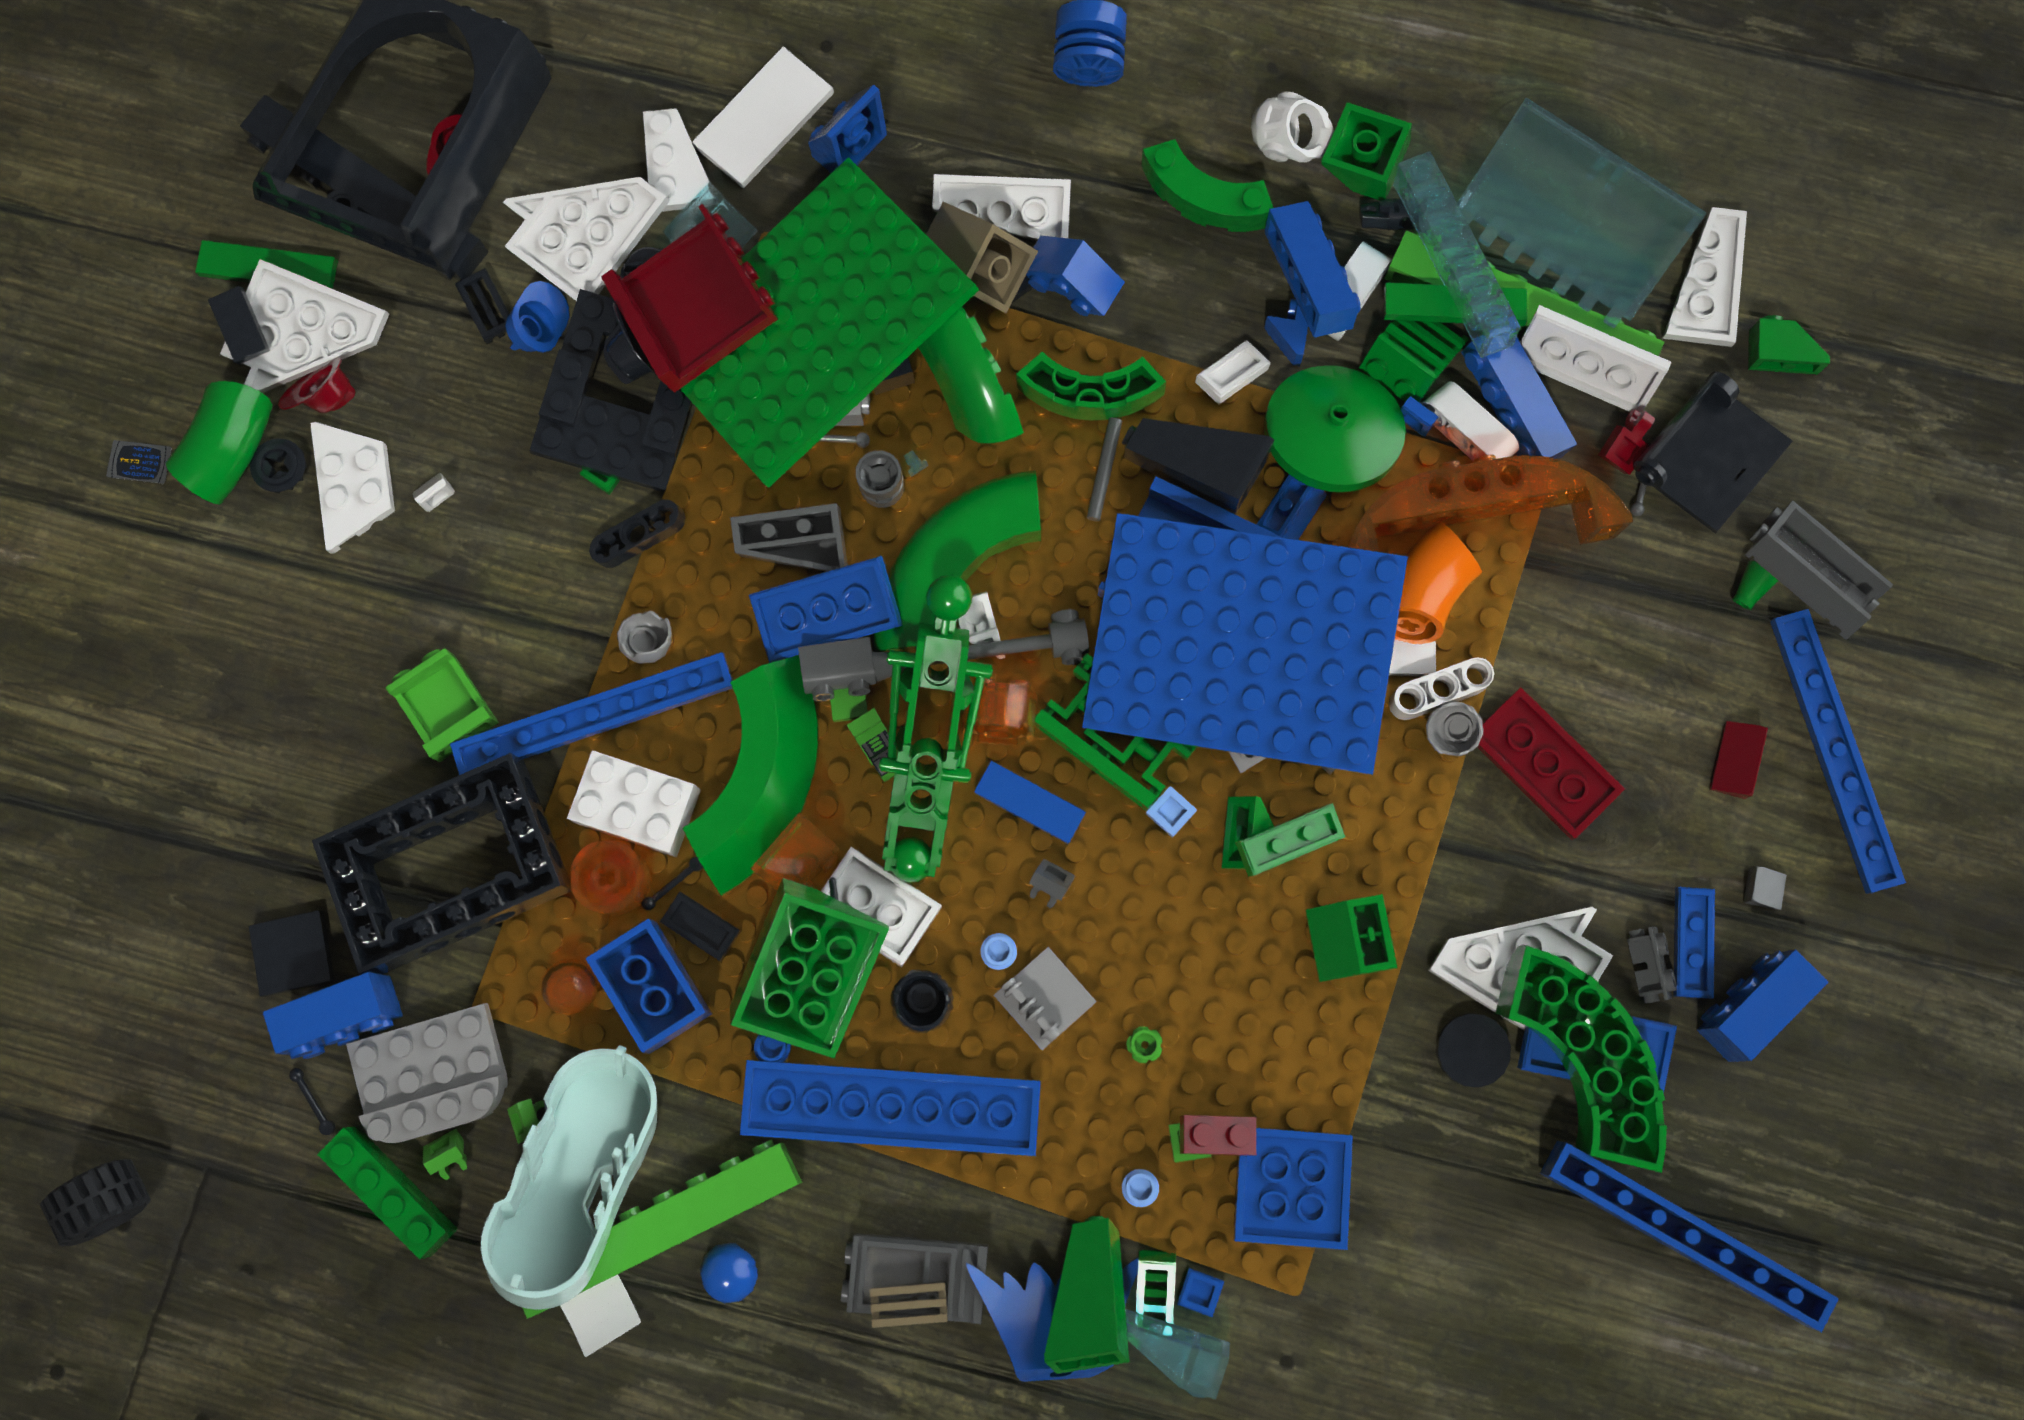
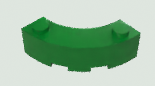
[1141,139,1274,232]
[1016,351,1166,420]

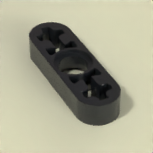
[589,499,686,568]

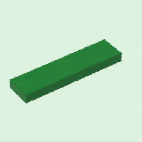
[195,240,338,289]
[1384,282,1527,326]

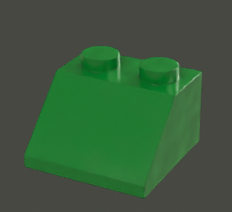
[1321,102,1412,201]

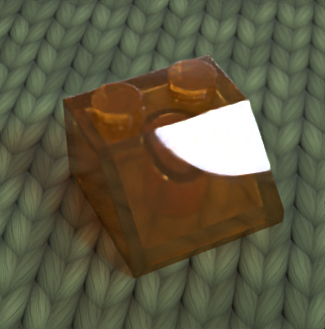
[751,812,840,890]

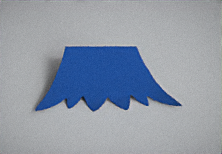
[966,1257,1139,1382]

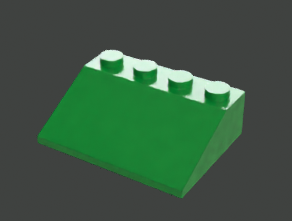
[729,878,889,1058]

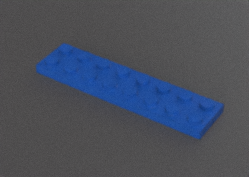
[740,1060,1041,1156]

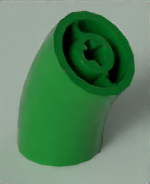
[165,381,273,505]

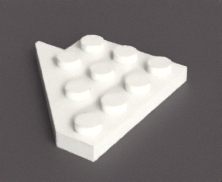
[503,177,670,301]

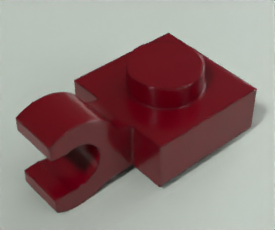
[1598,409,1655,475]

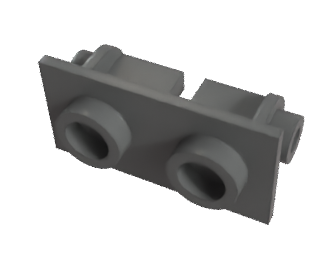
[1627,927,1677,1003]

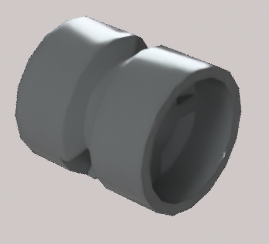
[856,450,905,508]

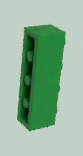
[317,1126,458,1260]

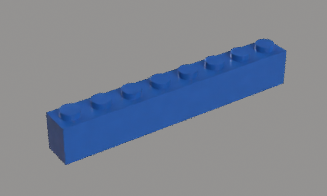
[1540,1141,1839,1333]

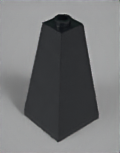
[1122,418,1275,515]

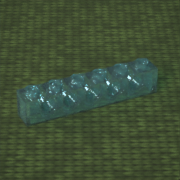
[1393,151,1520,358]

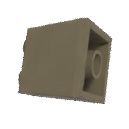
[926,201,1038,313]

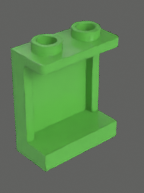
[386,648,499,762]

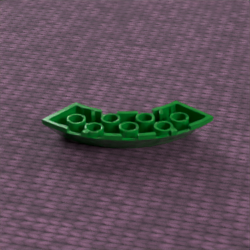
[682,655,818,896]

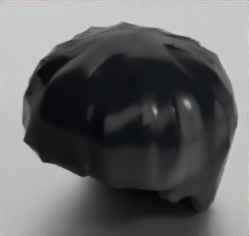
[890,969,954,1033]

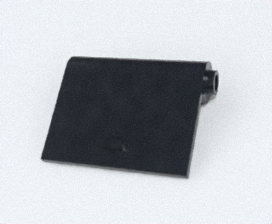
[1633,372,1793,534]

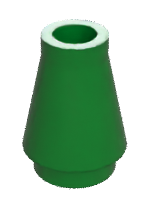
[1732,560,1778,610]

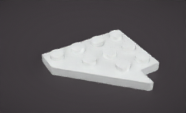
[220,259,390,393]
[1428,907,1613,1031]

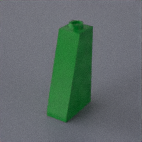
[1044,1216,1129,1374]

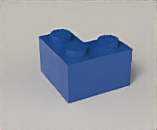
[1026,235,1125,316]

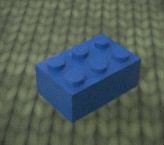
[585,918,712,1054]
[1697,949,1829,1062]
[262,972,403,1059]

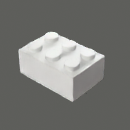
[567,750,701,857]

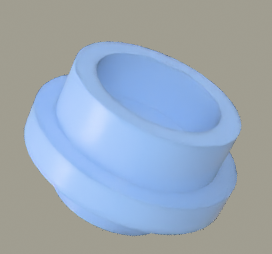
[981,933,1017,970]
[1122,1169,1159,1207]

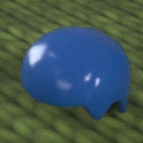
[700,1243,758,1303]

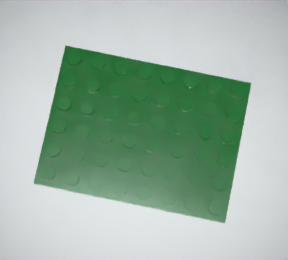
[681,157,979,488]

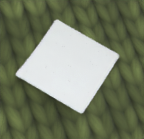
[560,1275,641,1357]

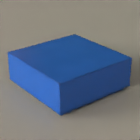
[1401,396,1438,436]
[1177,1267,1224,1317]

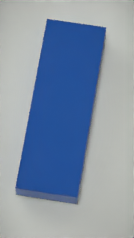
[974,761,1086,845]
[1673,887,1715,999]

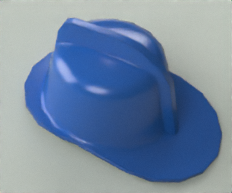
[505,281,569,353]

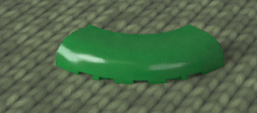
[918,307,1024,443]
[873,470,1041,653]
[1495,945,1667,1173]

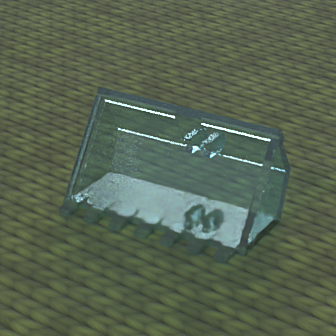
[1453,97,1707,328]

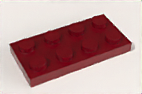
[1477,687,1625,840]

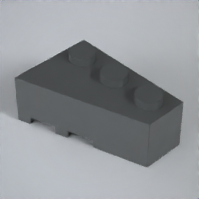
[730,503,848,572]

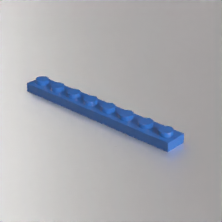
[1770,609,1906,894]
[450,652,733,775]

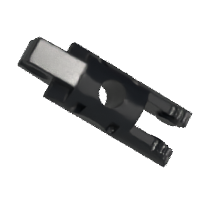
[1360,196,1450,230]

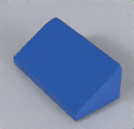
[1256,475,1326,540]

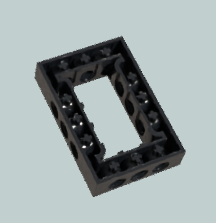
[312,753,573,974]

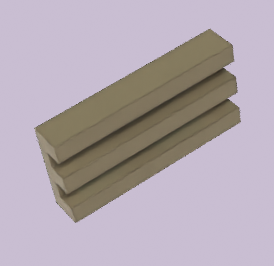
[869,1282,948,1328]

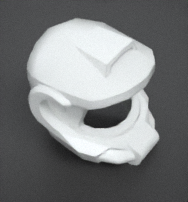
[1251,92,1334,163]

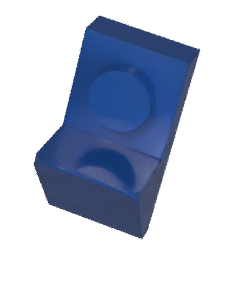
[1264,298,1308,366]

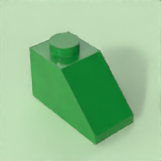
[1748,315,1830,375]

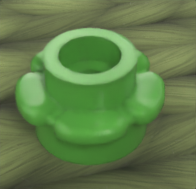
[1126,1026,1162,1063]

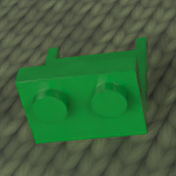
[1359,320,1470,403]

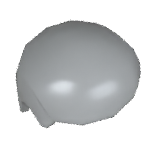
[617,610,672,664]
[1426,702,1484,756]

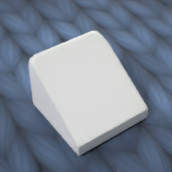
[413,473,455,512]

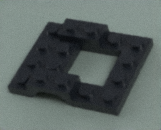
[529,289,692,493]

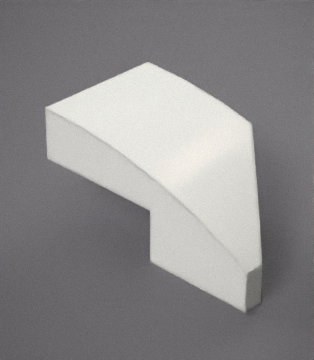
[958,591,1005,659]

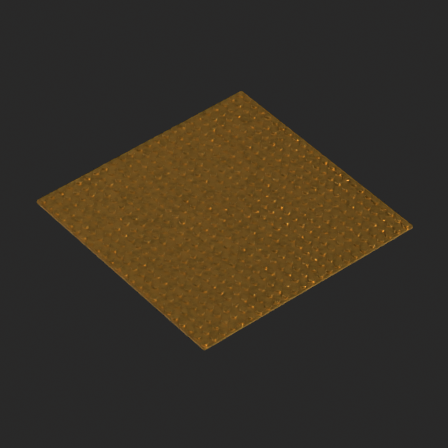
[472,232,1549,1296]

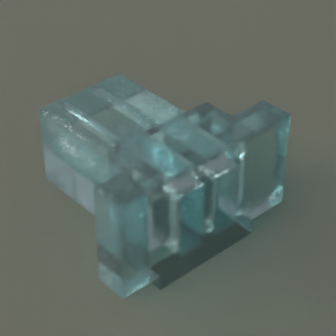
[904,450,928,477]

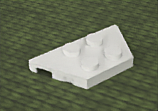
[311,422,395,554]

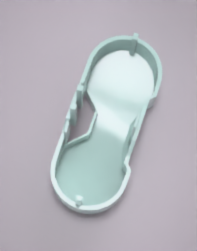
[481,1045,657,1309]

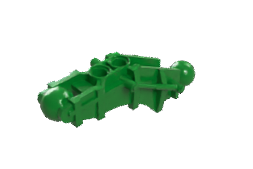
[879,575,993,883]

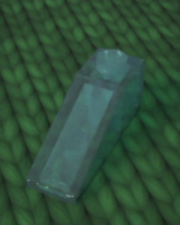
[1125,1309,1230,1400]

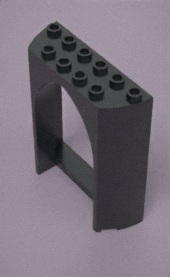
[253,0,552,273]

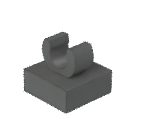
[1029,859,1075,908]

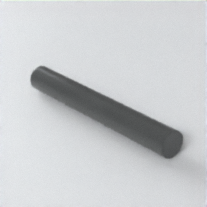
[1086,417,1123,521]

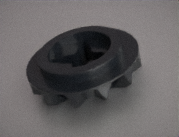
[250,438,308,494]

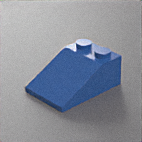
[808,85,887,173]

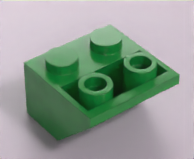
[1305,894,1398,982]

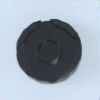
[1436,1014,1511,1087]

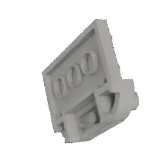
[346,1003,508,1143]

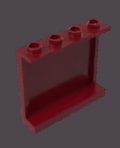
[601,203,778,393]

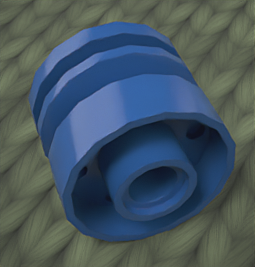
[1053,0,1127,87]

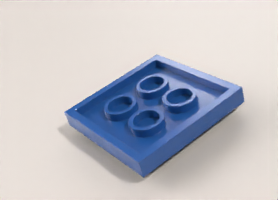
[1233,1128,1353,1250]

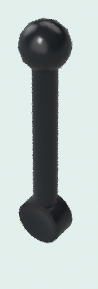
[641,857,703,911]
[289,1068,336,1135]

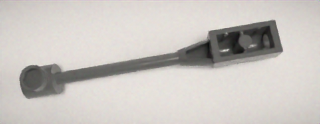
[798,609,1089,702]

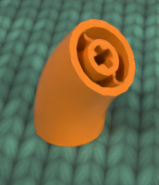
[1395,521,1482,644]

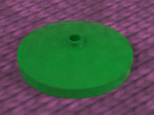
[1264,365,1406,492]

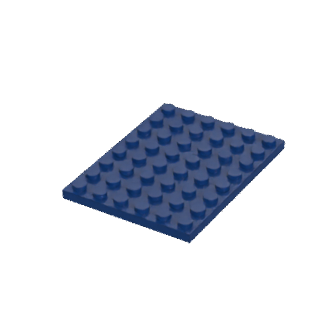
[1082,513,1408,775]

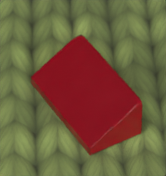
[1710,721,1768,799]

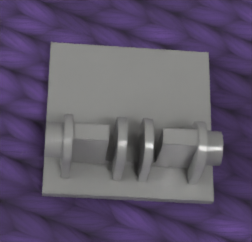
[994,947,1097,1050]

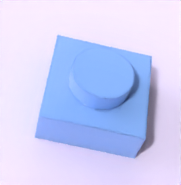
[1146,786,1197,838]

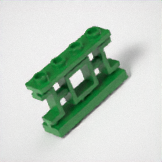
[1033,653,1197,812]

